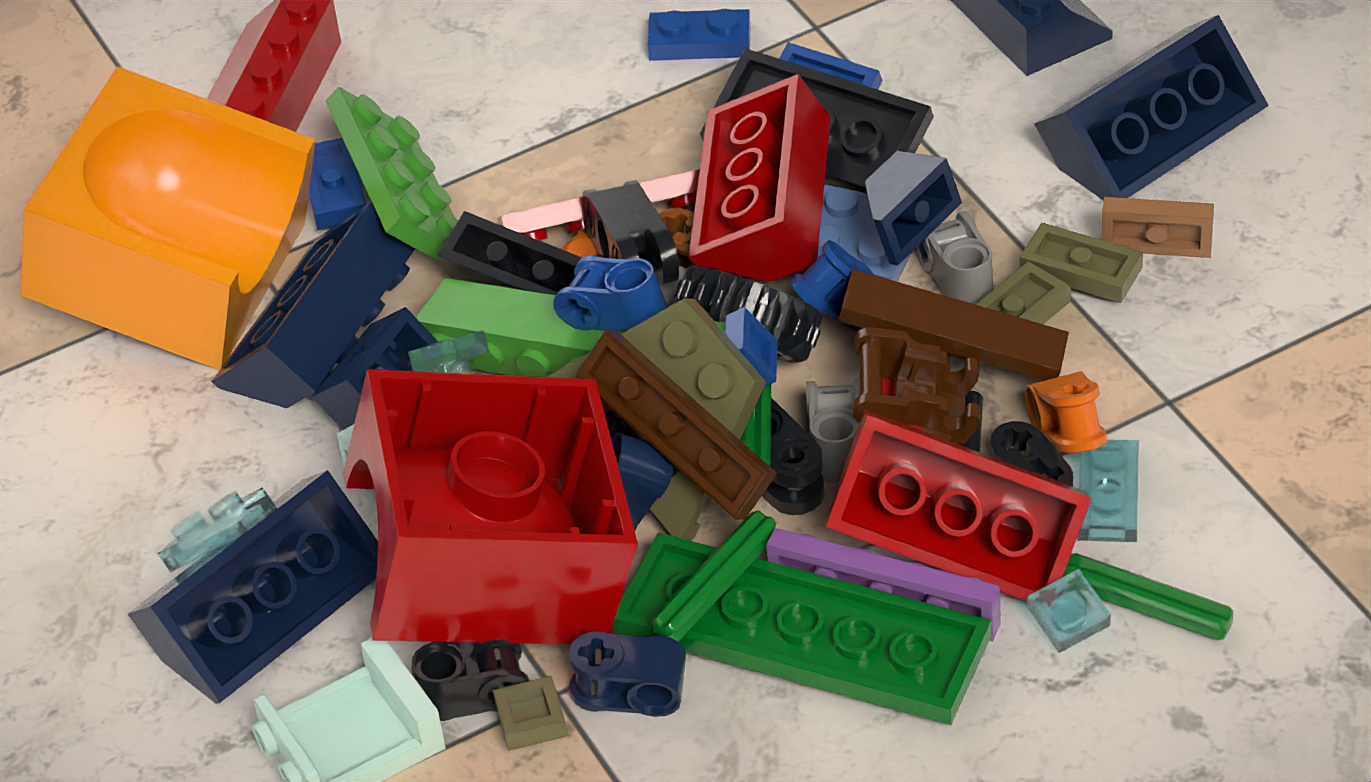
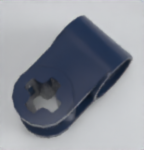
[611,432,674,531]
[569,631,686,717]

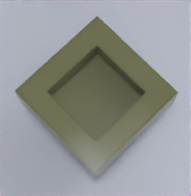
[493,675,568,751]

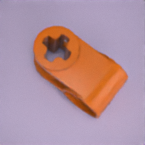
[1025,371,1108,453]

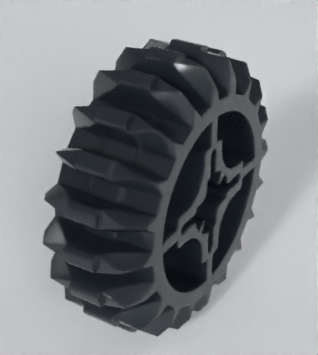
[674,266,823,363]

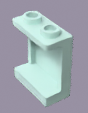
[251,638,446,782]

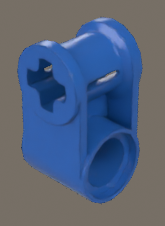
[790,240,874,332]
[553,255,668,332]

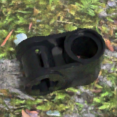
[412,639,530,721]

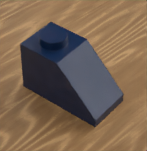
[865,151,962,265]

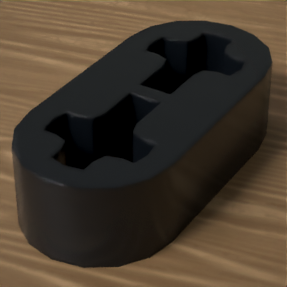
[991,421,1074,486]

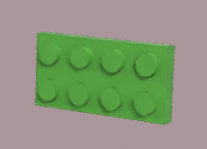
[326,87,458,263]

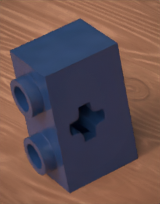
[312,307,443,430]

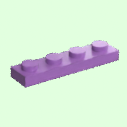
[766,528,1001,642]

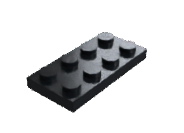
[700,48,934,193]

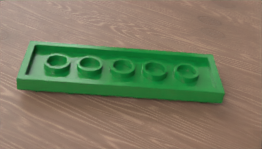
[613,532,992,725]

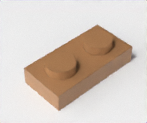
[1102,197,1214,258]

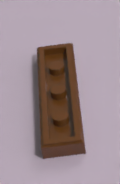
[838,269,1069,381]
[575,330,777,520]

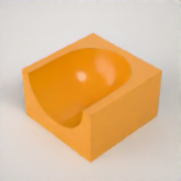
[21,66,316,370]

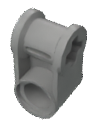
[915,211,993,304]
[806,379,860,484]

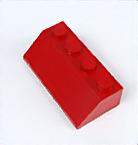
[207,0,341,132]
[689,74,830,282]
[825,410,1092,610]

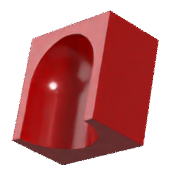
[343,369,638,645]

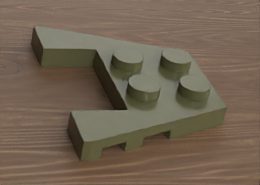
[548,298,766,541]

